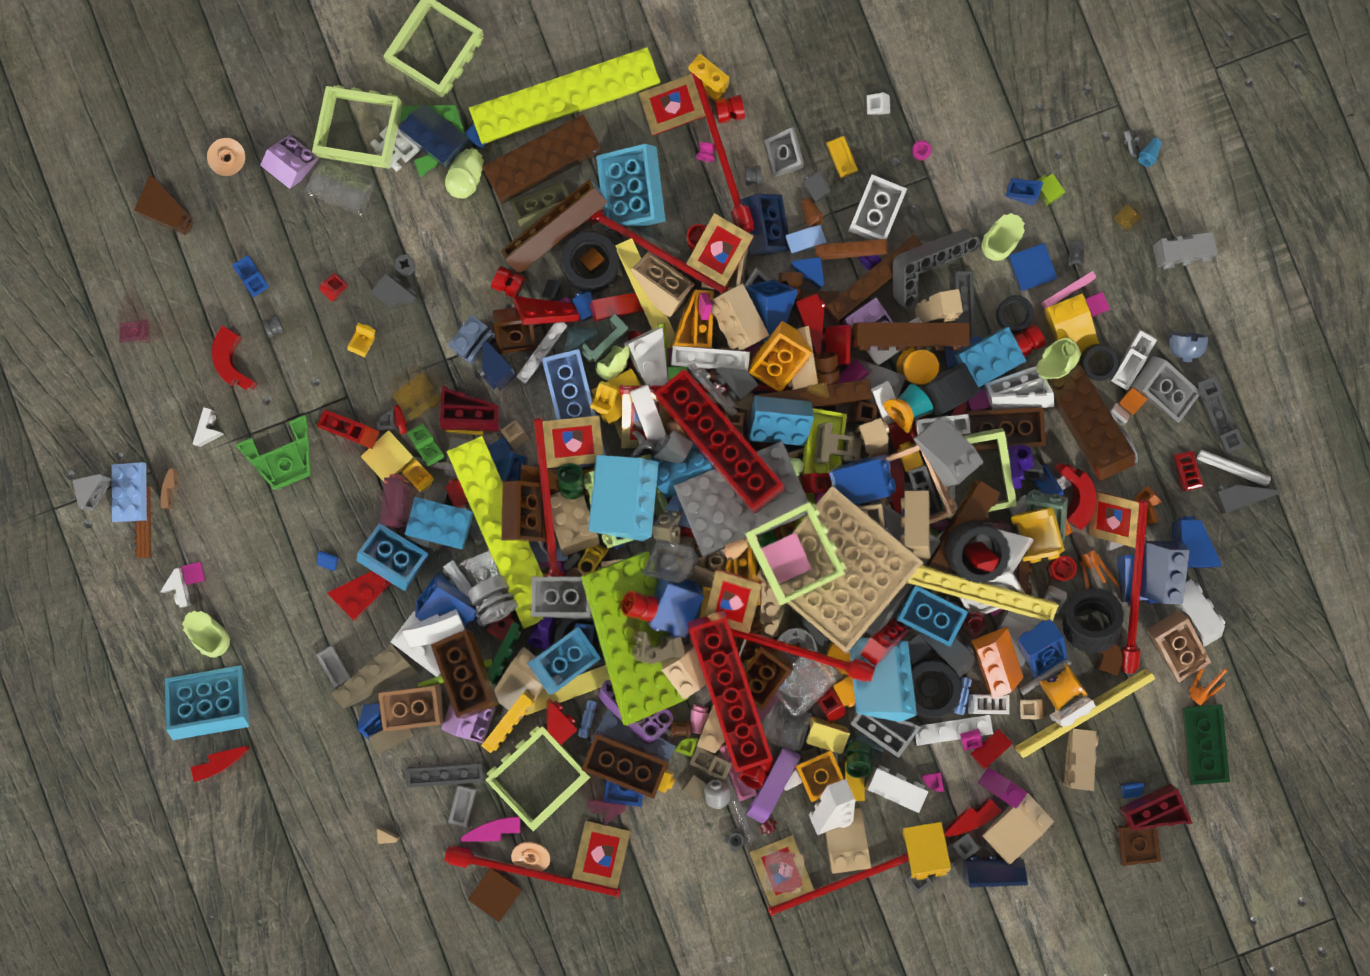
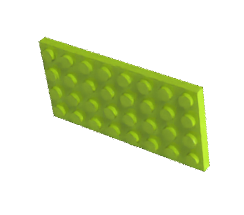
[581,551,690,725]

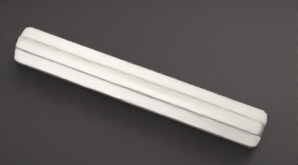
[1197,450,1271,486]

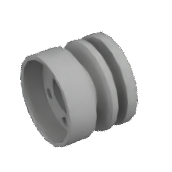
[467,575,518,624]
[778,627,817,669]

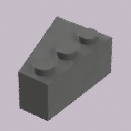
[916,630,977,679]

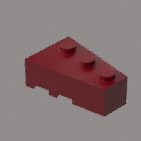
[439,386,500,432]
[1119,784,1193,831]

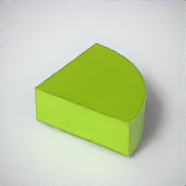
[674,737,698,757]

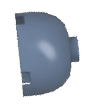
[1169,332,1208,362]

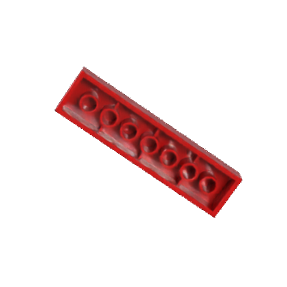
[654,369,785,515]
[687,610,773,772]

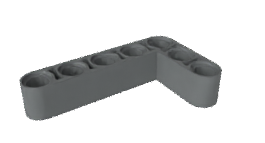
[893,229,980,310]

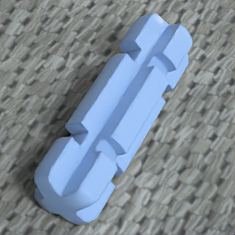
[954,677,972,715]
[578,700,597,738]

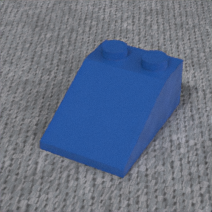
[1017,619,1068,678]

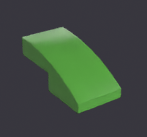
[407,424,444,467]

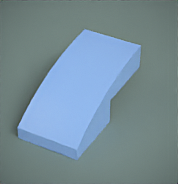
[785,225,827,255]

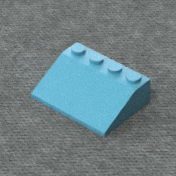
[596,144,666,231]
[588,455,659,541]
[850,638,917,722]
[165,665,250,740]

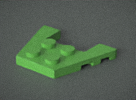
[400,105,468,177]
[236,415,311,490]

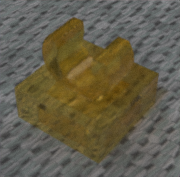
[1113,204,1141,232]

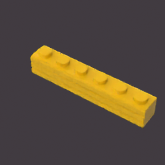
[481,690,535,753]

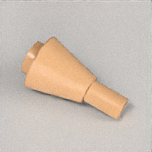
[722,535,758,561]

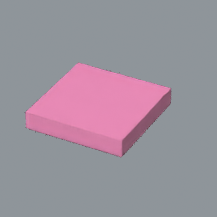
[761,533,812,584]

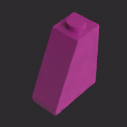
[977,767,1027,809]

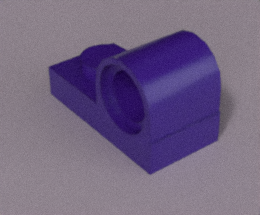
[1008,445,1034,489]
[528,617,556,650]

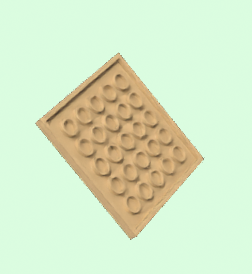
[756,486,924,653]

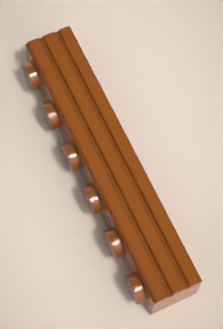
[816,239,888,260]
[134,486,152,558]

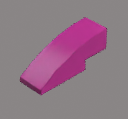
[461,816,521,842]

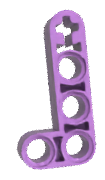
[598,680,673,744]
[746,746,801,824]

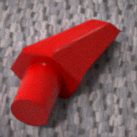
[394,405,407,435]

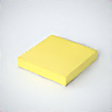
[361,430,414,484]

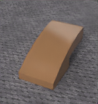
[161,468,179,509]

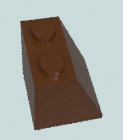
[134,175,193,235]

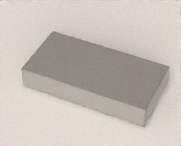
[316,645,352,688]
[448,784,477,827]

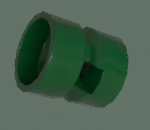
[557,463,584,500]
[846,741,871,778]

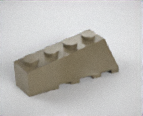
[331,644,418,709]

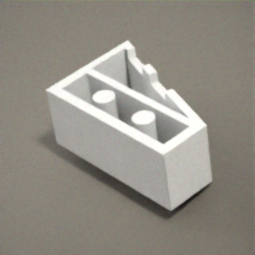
[985,366,1054,410]
[969,530,1034,572]
[1176,579,1225,647]
[865,765,928,813]

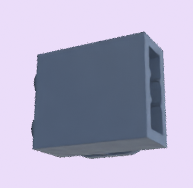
[448,315,495,365]

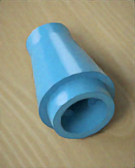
[1138,138,1162,167]

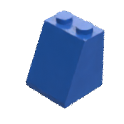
[745,279,797,342]
[829,454,896,505]
[1172,516,1221,568]
[1116,554,1158,605]
[649,570,704,638]
[415,572,477,629]

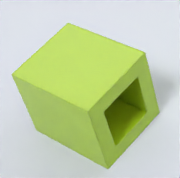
[1036,173,1065,206]

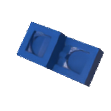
[232,255,269,298]

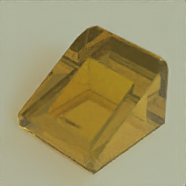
[807,382,829,399]

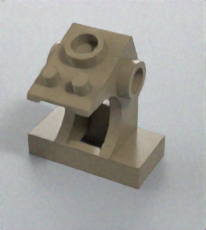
[814,422,862,464]
[652,509,696,558]
[633,631,685,664]

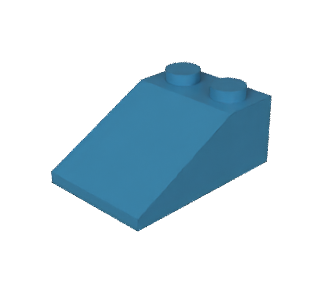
[527,626,601,695]

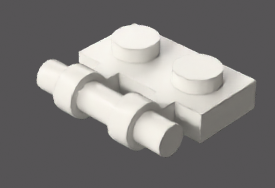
[370,126,420,172]
[1049,696,1096,727]

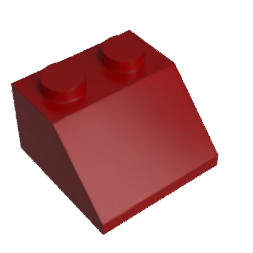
[821,325,851,368]

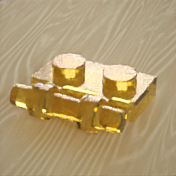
[392,372,441,421]

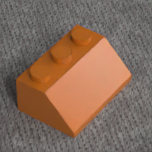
[971,627,1024,699]

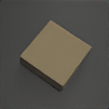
[683,775,707,802]

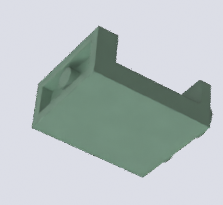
[582,314,629,364]
[1025,491,1068,541]

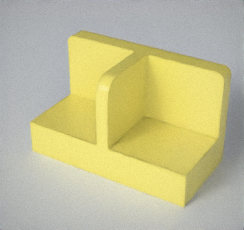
[806,716,850,754]

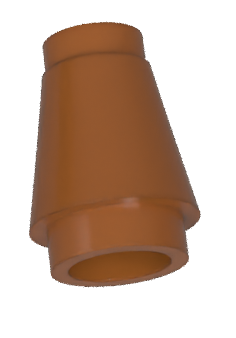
[801,198,824,227]

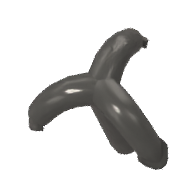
[629,431,656,458]

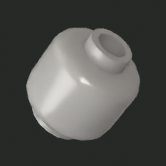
[704,779,730,809]

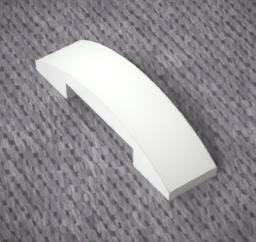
[629,385,666,455]

